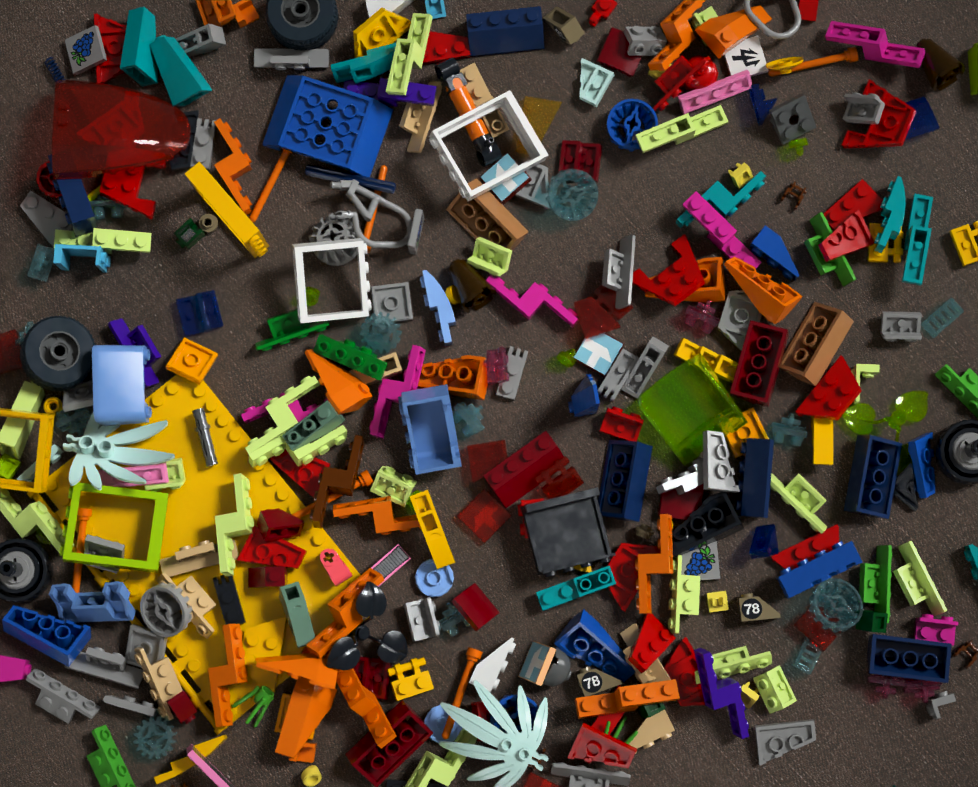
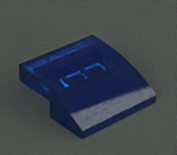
[905,96,940,141]
[176,290,224,337]

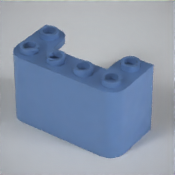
[398,384,462,475]

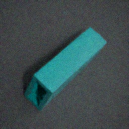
[120,7,158,87]
[149,35,212,107]

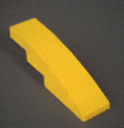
[674,338,738,383]
[811,416,833,465]
[154,735,227,785]

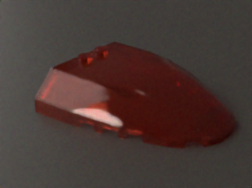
[52,80,191,179]

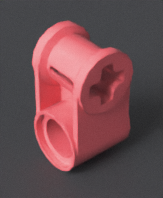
[320,549,353,586]

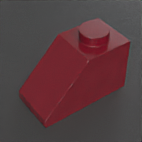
[256,508,304,541]
[248,566,287,588]
[167,690,197,724]

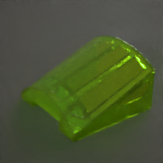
[638,353,748,466]

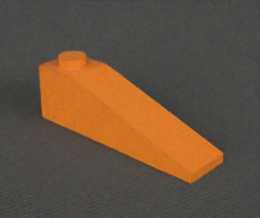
[695,5,772,59]
[724,256,803,324]
[645,257,725,303]
[304,349,373,414]
[417,355,488,400]
[255,652,338,690]
[275,677,337,759]

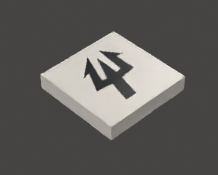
[724,36,769,77]

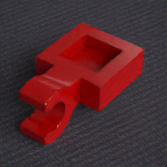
[589,0,618,27]

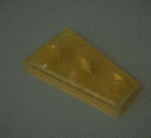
[516,96,562,154]

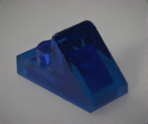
[749,84,778,126]
[749,524,779,559]

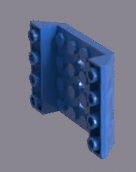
[262,75,393,177]

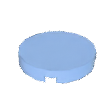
[415,559,454,597]
[424,705,462,743]

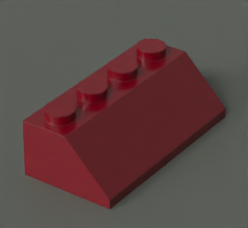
[730,320,789,407]
[483,431,568,508]
[345,700,433,787]

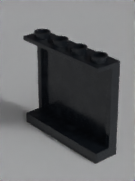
[520,487,616,577]

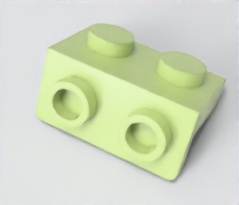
[467,237,512,276]
[144,458,186,492]

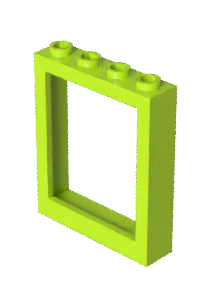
[60,482,169,573]

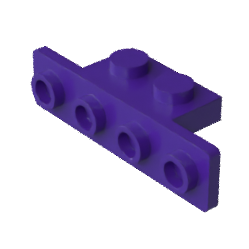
[108,318,161,388]

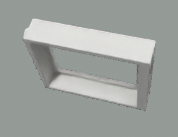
[429,90,548,202]

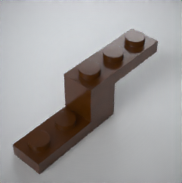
[310,435,365,529]

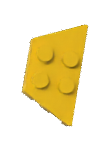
[353,8,411,58]
[243,617,287,692]

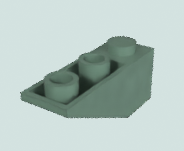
[282,400,345,451]
[279,581,315,648]

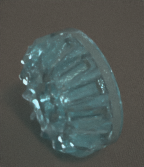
[546,168,598,221]
[809,578,863,633]

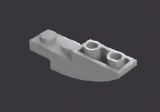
[656,458,704,496]

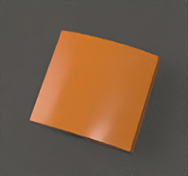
[196,0,236,27]

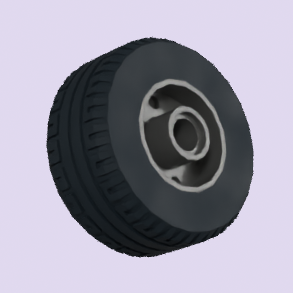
[265,0,338,51]
[20,316,95,391]

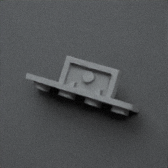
[254,48,329,70]
[602,235,636,310]
[65,647,144,689]
[26,669,101,724]
[551,762,631,787]

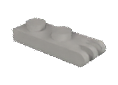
[190,118,216,170]
[496,346,528,401]
[598,348,639,402]
[103,695,158,716]

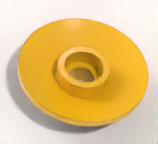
[766,57,804,74]

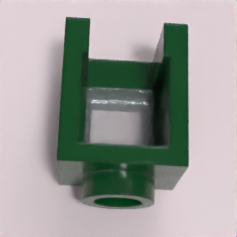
[174,218,206,250]

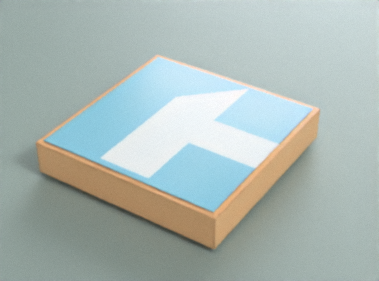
[518,641,556,686]

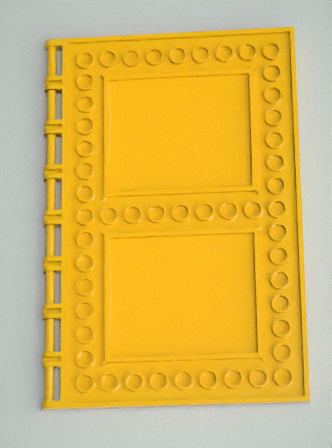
[27,374,363,735]

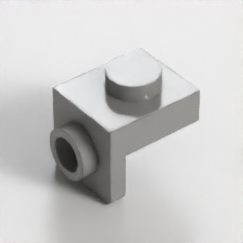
[926,691,956,719]

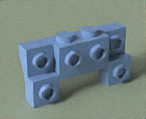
[49,581,136,622]

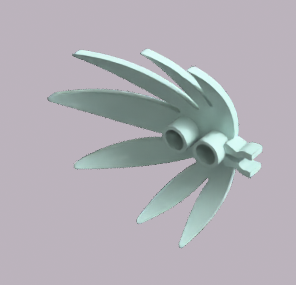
[63,413,175,491]
[439,680,549,787]

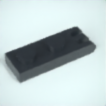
[213,575,246,625]

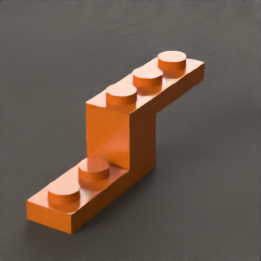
[648,0,706,71]
[214,118,252,215]
[333,496,421,535]
[635,514,673,614]
[306,568,384,658]
[208,624,248,727]
[336,668,397,749]
[575,679,680,719]

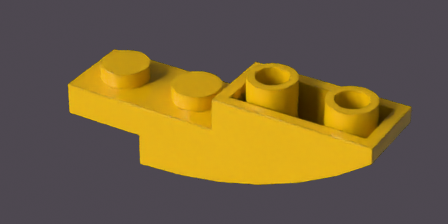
[409,490,455,569]

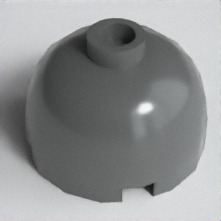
[542,646,572,687]

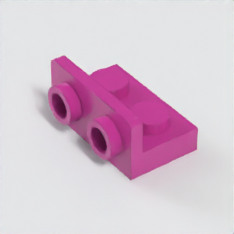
[914,614,958,646]

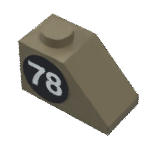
[543,6,585,45]
[737,593,781,622]
[576,666,622,697]

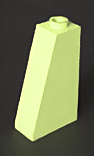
[0,381,45,461]

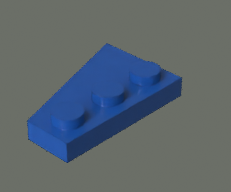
[908,432,935,498]

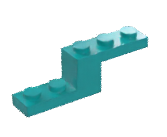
[676,171,766,228]
[902,194,933,286]

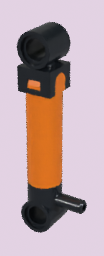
[434,57,502,167]

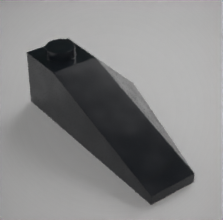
[672,491,744,558]

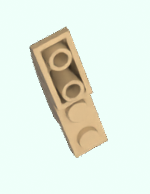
[460,62,510,138]

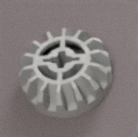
[309,213,357,266]
[140,582,192,637]

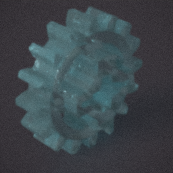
[360,312,402,354]
[133,717,177,759]

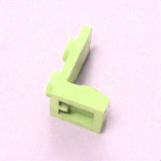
[851,364,880,404]

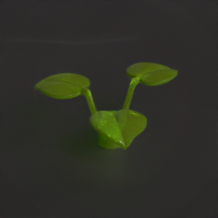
[842,391,928,475]

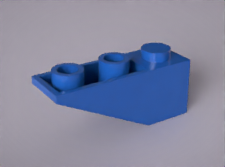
[750,225,799,281]

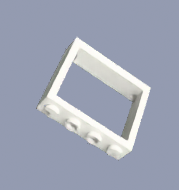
[292,238,372,323]

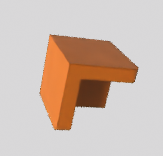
[233,0,260,28]
[289,742,317,763]

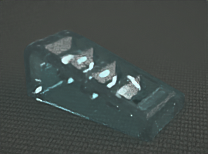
[921,298,964,339]
[791,631,827,675]

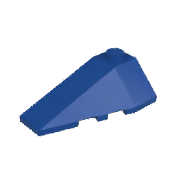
[568,373,600,417]
[554,609,636,682]

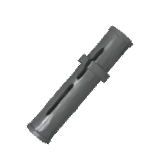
[192,408,218,467]

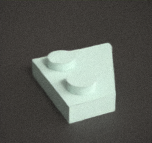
[579,58,615,107]

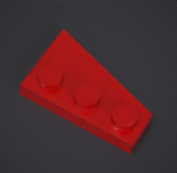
[409,28,470,65]
[824,179,883,231]
[818,209,875,262]
[237,525,307,569]
[567,723,637,768]

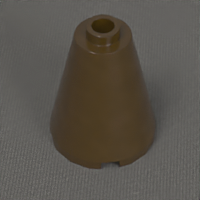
[916,38,965,91]
[449,259,496,313]

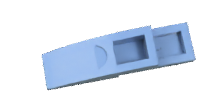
[420,270,456,346]

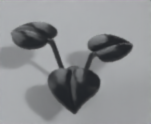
[326,581,408,670]

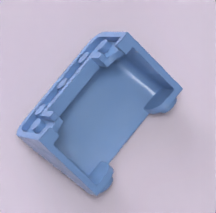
[92,345,152,426]

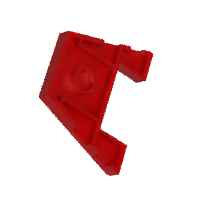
[842,80,916,149]
[99,150,168,219]
[632,234,705,306]

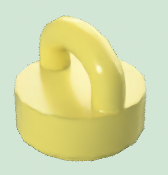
[301,765,322,787]

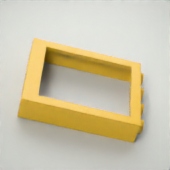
[185,161,269,258]
[0,408,55,493]

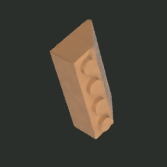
[446,178,529,250]
[780,302,854,386]

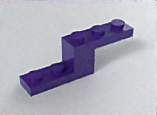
[343,78,437,107]
[694,648,749,739]

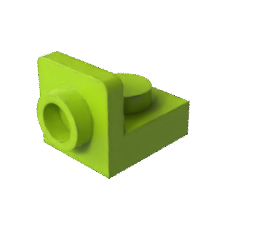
[0,453,21,479]

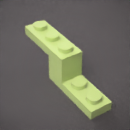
[386,13,433,96]
[635,105,728,153]
[54,228,152,254]
[245,376,320,454]
[249,425,347,468]
[215,473,254,577]
[0,488,75,554]
[405,728,477,787]

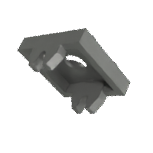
[769,93,816,145]

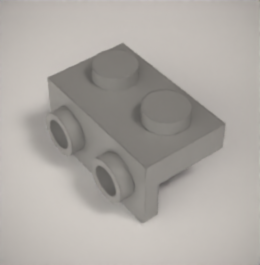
[624,26,667,56]
[843,92,885,125]
[880,312,922,342]
[84,534,125,573]
[404,597,441,642]

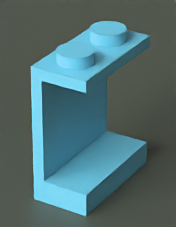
[53,244,111,273]

